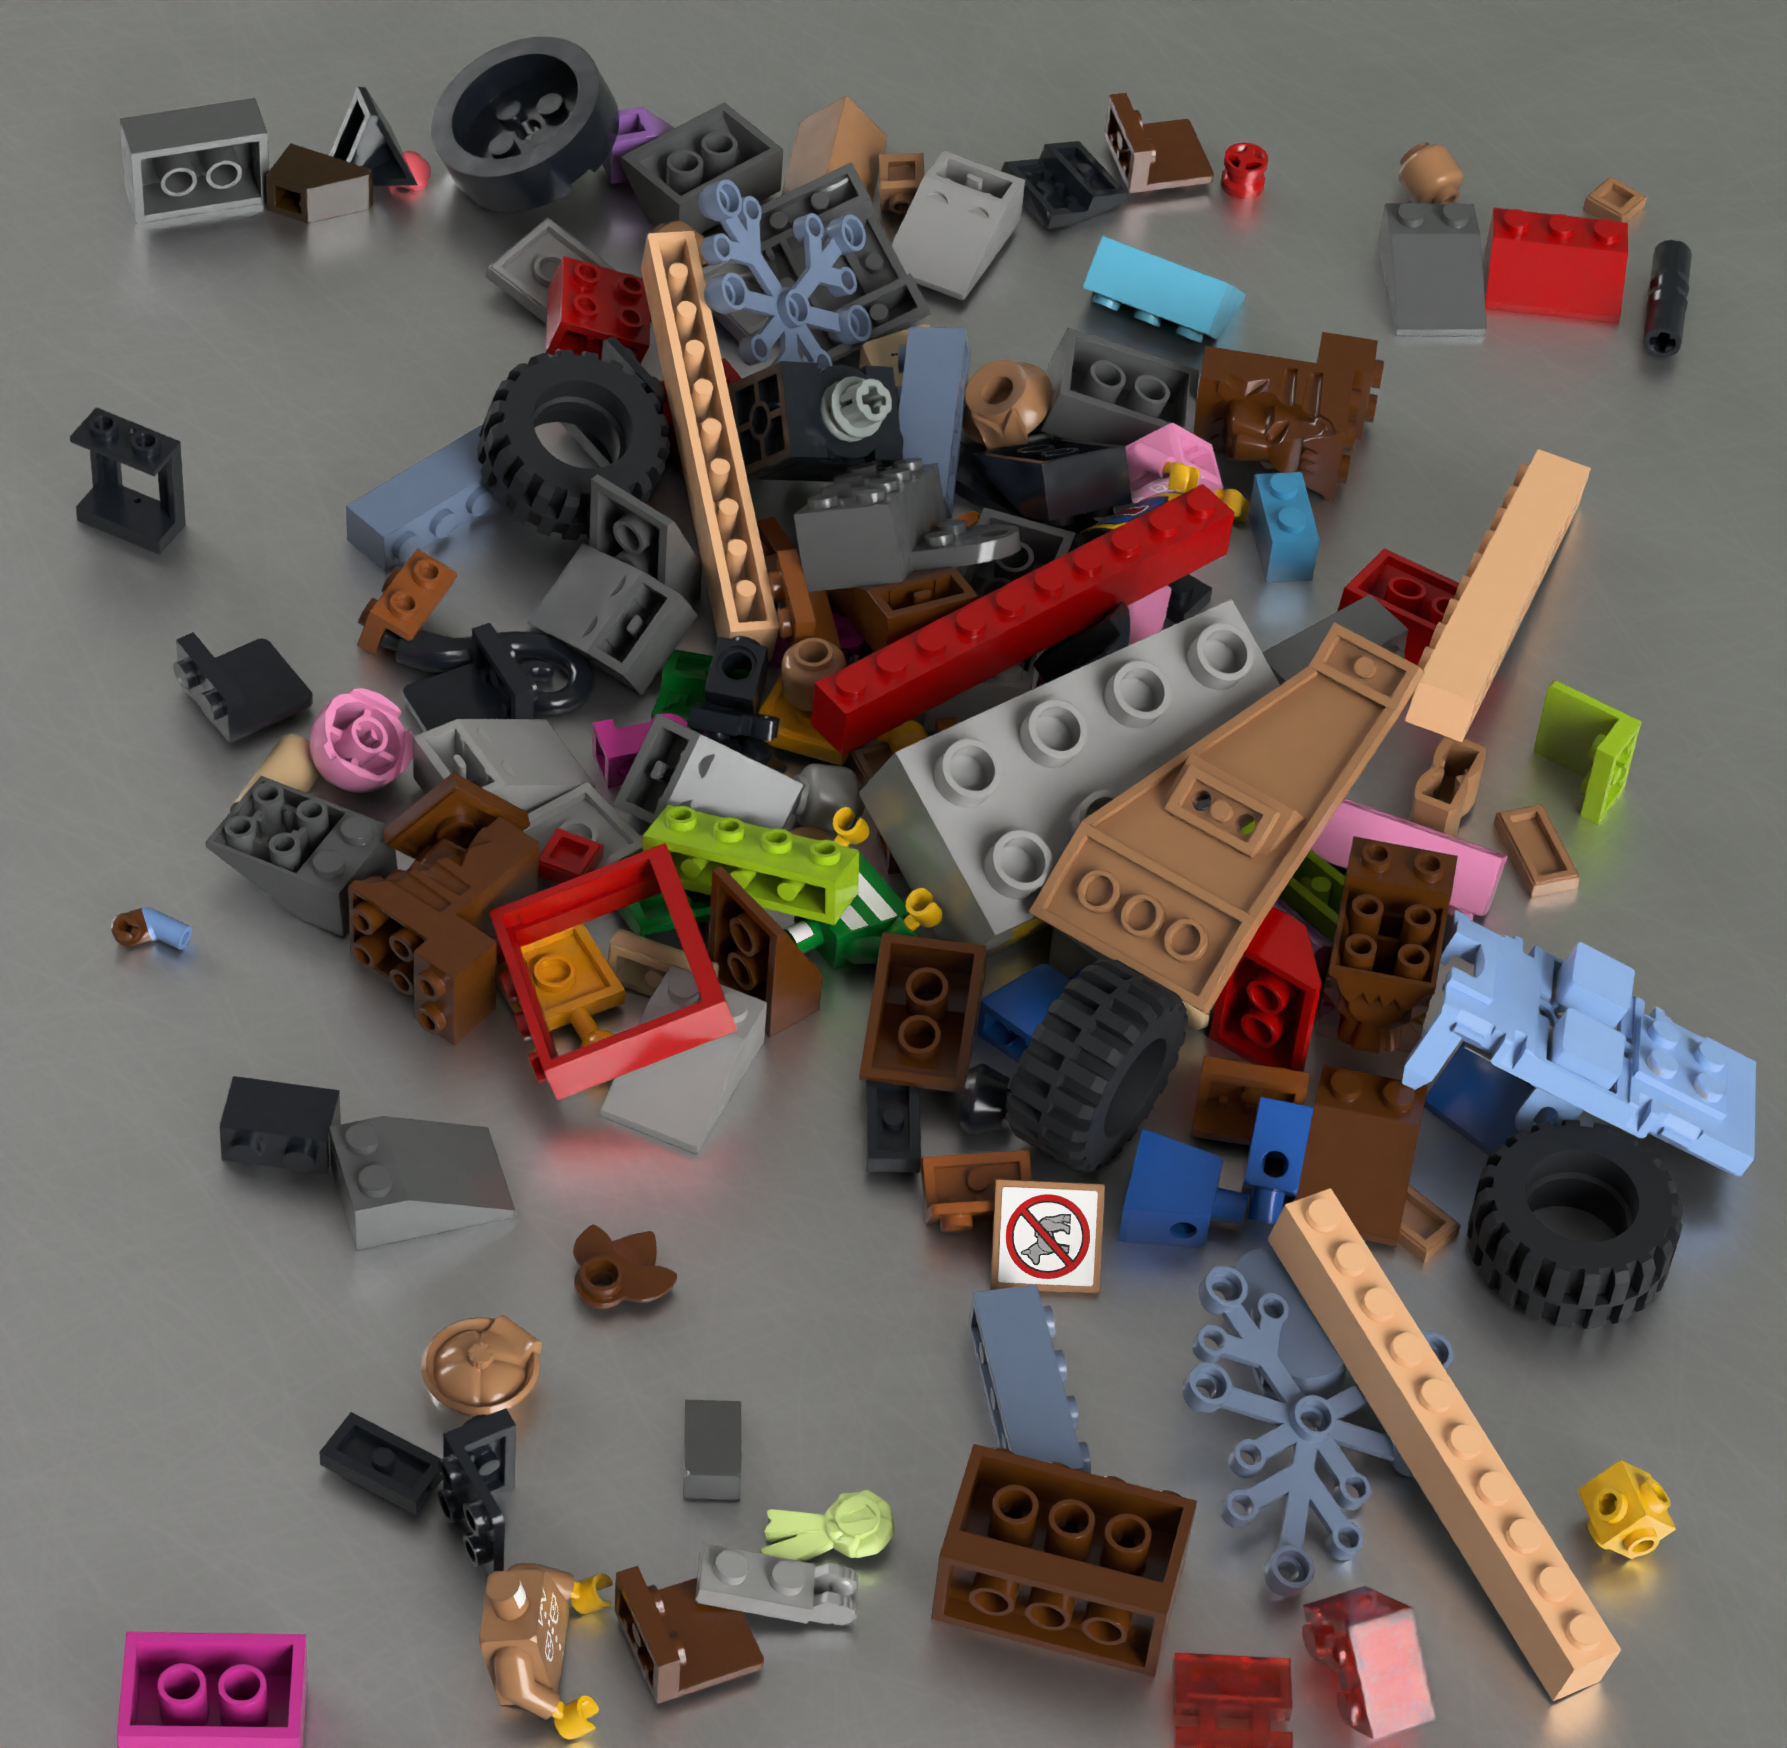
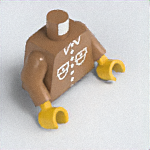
[479,1563,613,1740]

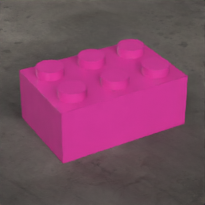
[117,1632,308,1748]

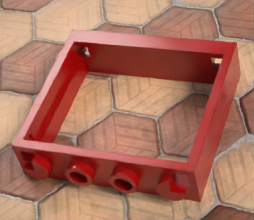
[489,843,737,1100]

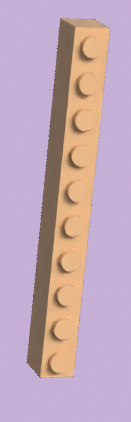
[641,231,779,661]
[1405,449,1591,742]
[1267,1188,1621,1701]

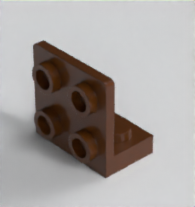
[1104,93,1214,194]
[614,1566,764,1704]

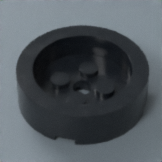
[431,37,620,212]

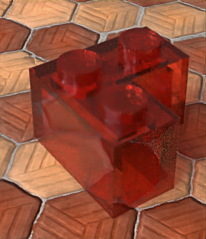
[1302,1586,1436,1739]

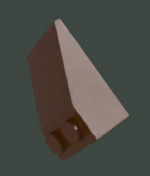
[708,866,823,1038]
[859,932,986,1093]
[1295,1064,1428,1247]

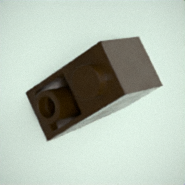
[266,143,373,224]

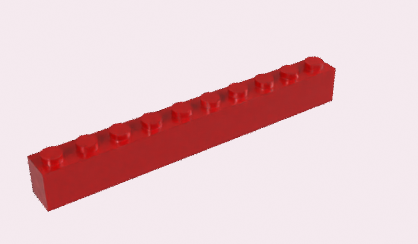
[811,484,1235,756]

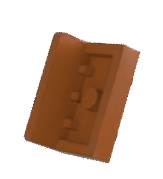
[357,549,457,655]
[768,549,841,650]
[1191,1056,1309,1146]
[920,1150,1032,1232]

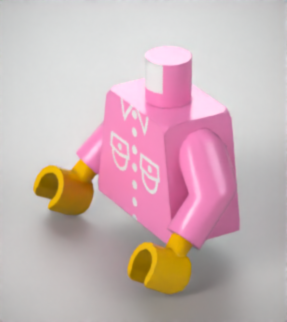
[1125,423,1249,523]

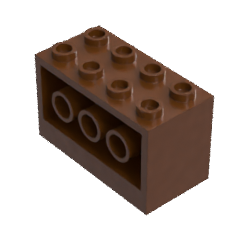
[931,1444,1197,1677]

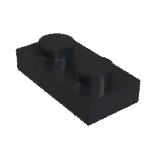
[865,1080,921,1173]
[319,1412,442,1515]

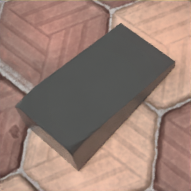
[683,1400,742,1500]

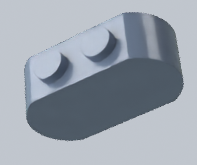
[1233,1245,1347,1401]

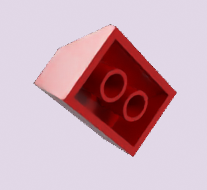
[1484,208,1628,323]
[1337,548,1459,666]
[1209,907,1322,1072]

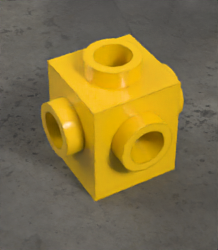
[1577,1460,1676,1559]

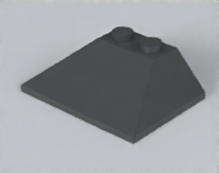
[759,162,931,362]

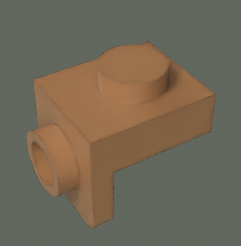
[879,153,925,214]

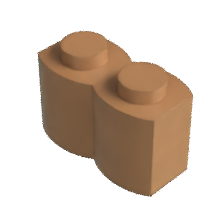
[1408,737,1486,837]

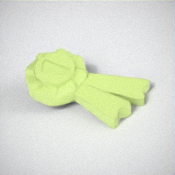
[760,1490,895,1562]

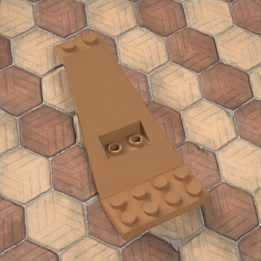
[1029,622,1425,1015]

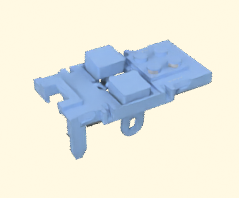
[1402,910,1756,1176]

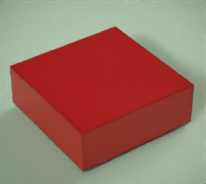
[539,828,604,884]

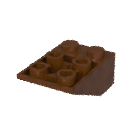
[826,567,978,652]

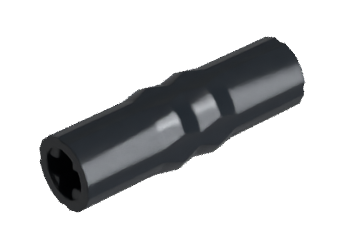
[1643,240,1692,357]

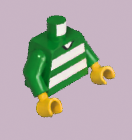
[783,807,942,969]

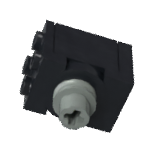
[729,361,903,482]

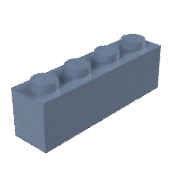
[892,327,971,519]
[346,425,497,571]
[968,1285,1091,1473]

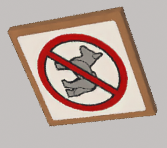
[990,1179,1105,1294]

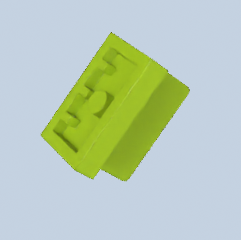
[1534,680,1642,825]

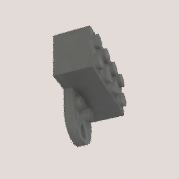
[793,458,1021,592]

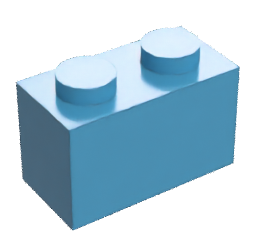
[1248,472,1320,583]

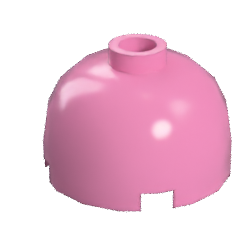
[309,688,413,793]

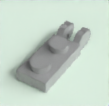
[695,1543,859,1626]

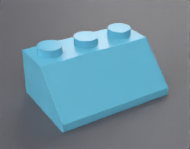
[1082,236,1246,343]

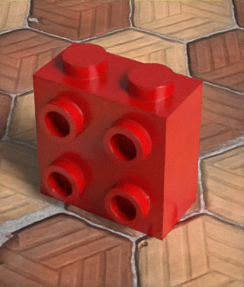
[546,256,651,364]

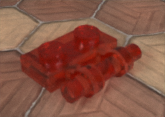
[1172,1653,1293,1748]

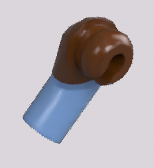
[111,907,192,950]

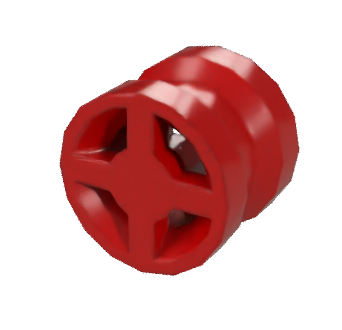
[1220,143,1269,199]

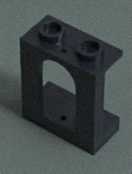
[70,407,186,555]

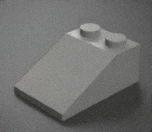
[600,965,767,1154]

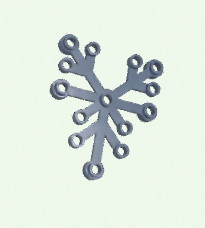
[698,179,872,369]
[1182,1266,1454,1597]

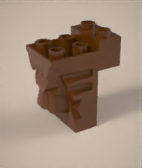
[1194,332,1384,501]
[348,817,539,1045]
[1315,836,1458,1054]

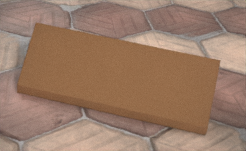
[781,95,887,202]

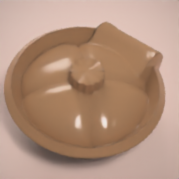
[962,360,1053,450]
[421,1315,542,1417]

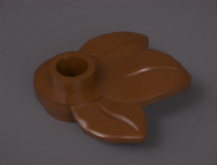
[573,1225,677,1309]

